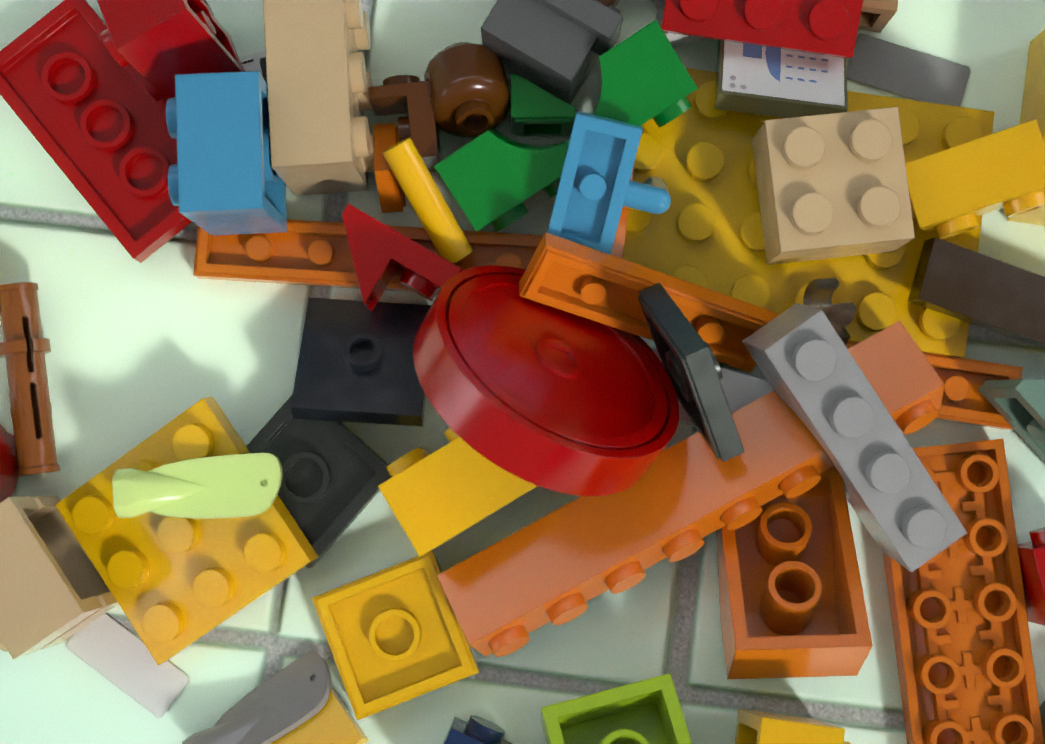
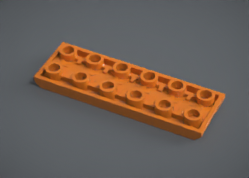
[883,438,1044,744]

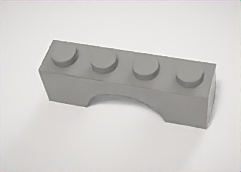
[742,303,967,573]

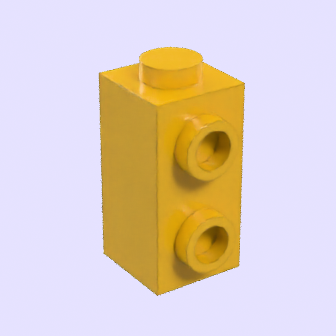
[905,119,1045,239]

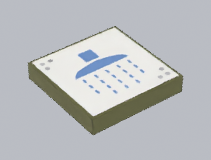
[714,40,848,118]

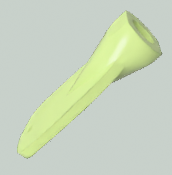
[112,453,283,519]

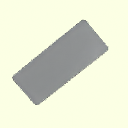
[847,34,971,107]

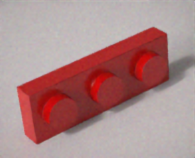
[660,0,863,59]

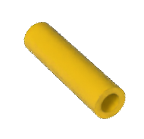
[382,137,473,264]

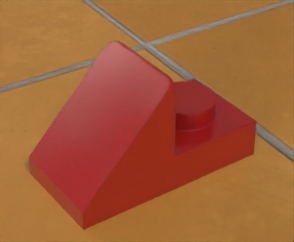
[342,203,462,311]

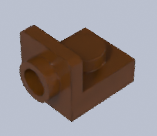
[368,75,442,172]

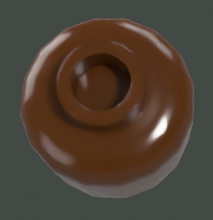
[424,42,511,137]

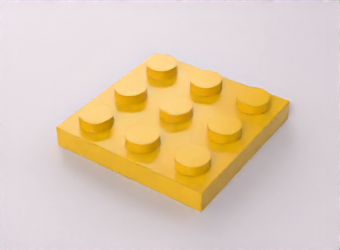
[55,397,319,666]

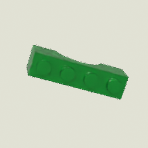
[434,19,698,232]

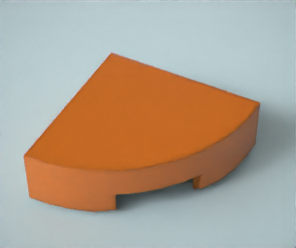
[373,123,406,213]

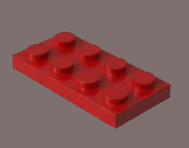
[0,0,192,263]

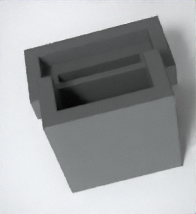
[481,0,623,105]

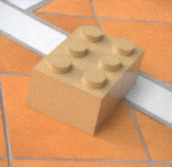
[263,0,374,196]

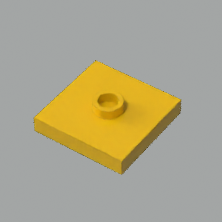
[312,550,479,720]

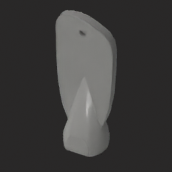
[182,652,331,744]

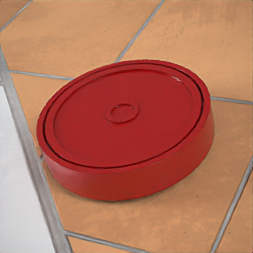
[413,265,679,496]

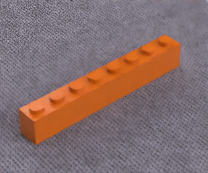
[437,321,945,657]

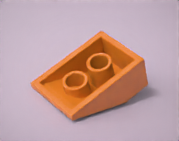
[716,467,873,680]

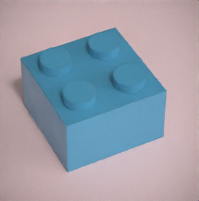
[166,71,287,236]

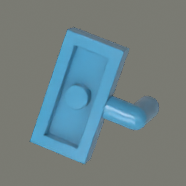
[547,111,671,254]

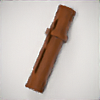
[0,282,60,476]

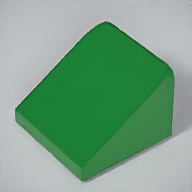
[511,74,575,136]

